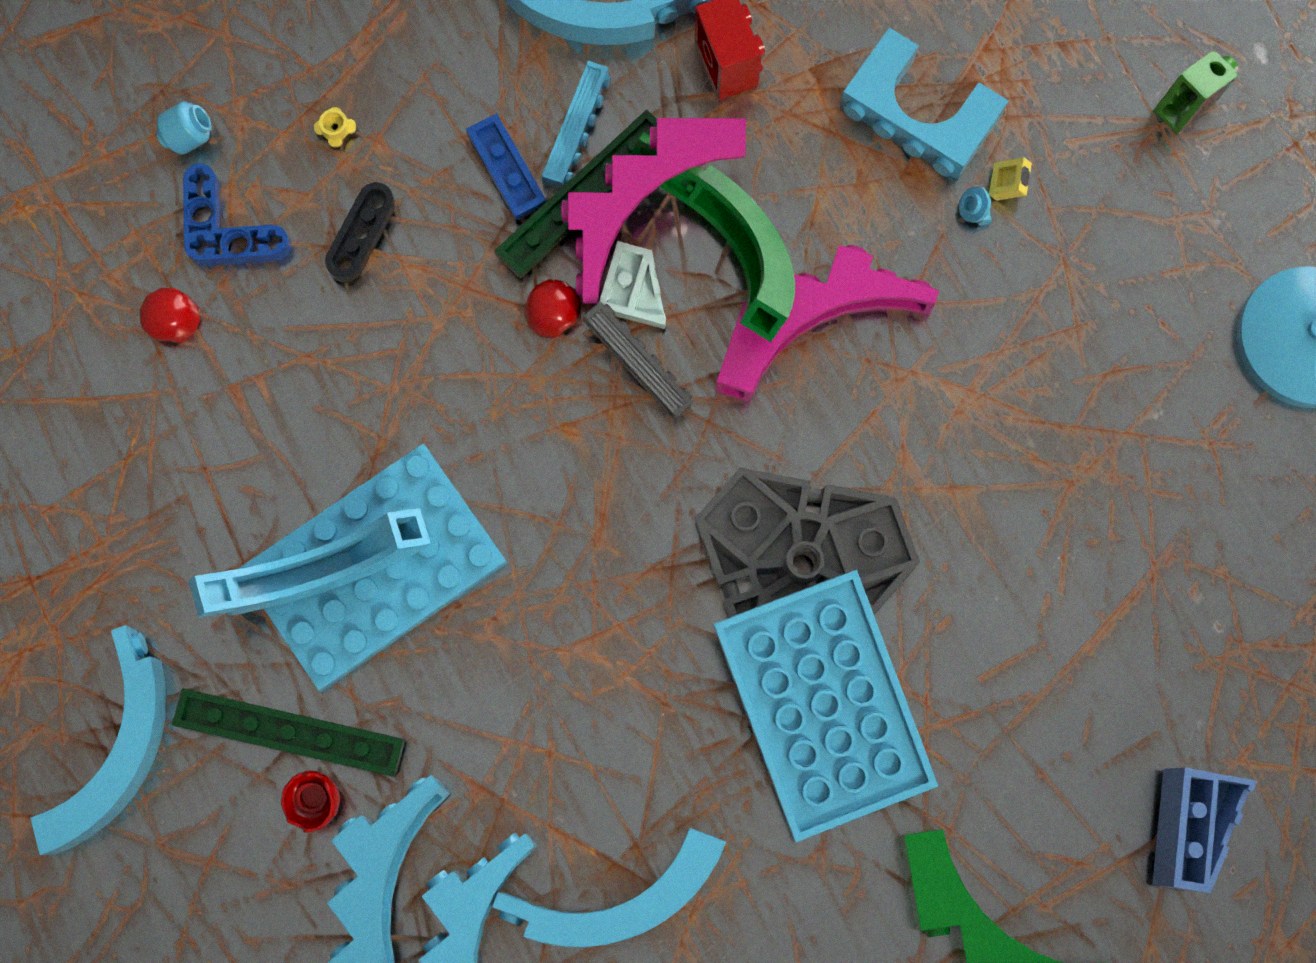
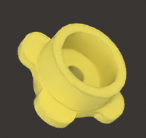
[314,107,356,147]

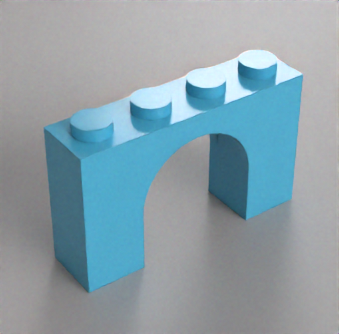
[840,27,1009,180]

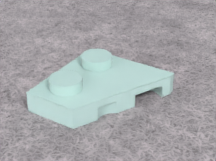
[599,241,666,329]

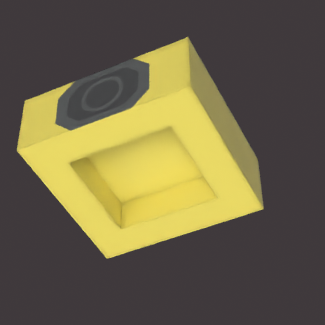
[989,157,1032,201]

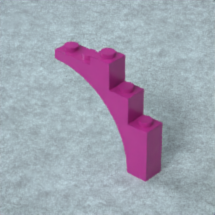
[562,118,746,303]
[715,245,939,402]

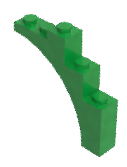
[899,829,1064,963]

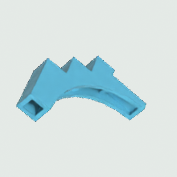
[327,775,450,963]
[419,833,537,963]

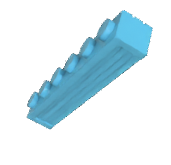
[542,61,611,190]

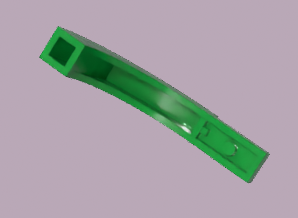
[630,132,795,342]

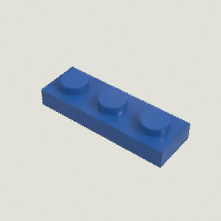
[466,113,547,221]

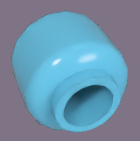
[156,101,212,155]

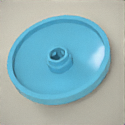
[1237,266,1316,408]

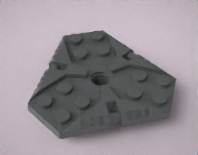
[695,467,920,617]

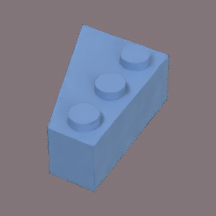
[1152,767,1258,893]

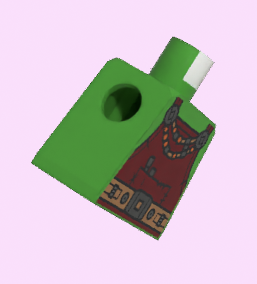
[1154,51,1238,135]

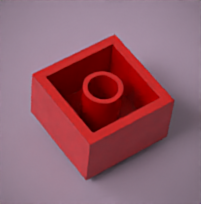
[694,0,765,100]

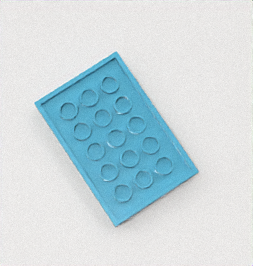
[238,443,507,692]
[713,570,938,842]

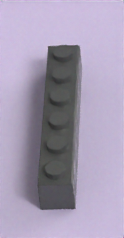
[582,301,693,420]

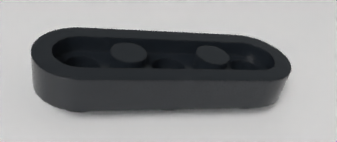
[325,182,395,282]

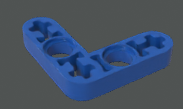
[183,163,292,266]

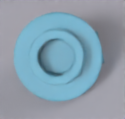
[959,187,992,226]

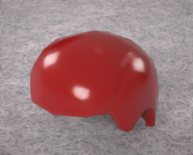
[524,279,581,338]
[139,288,200,343]
[281,770,340,833]

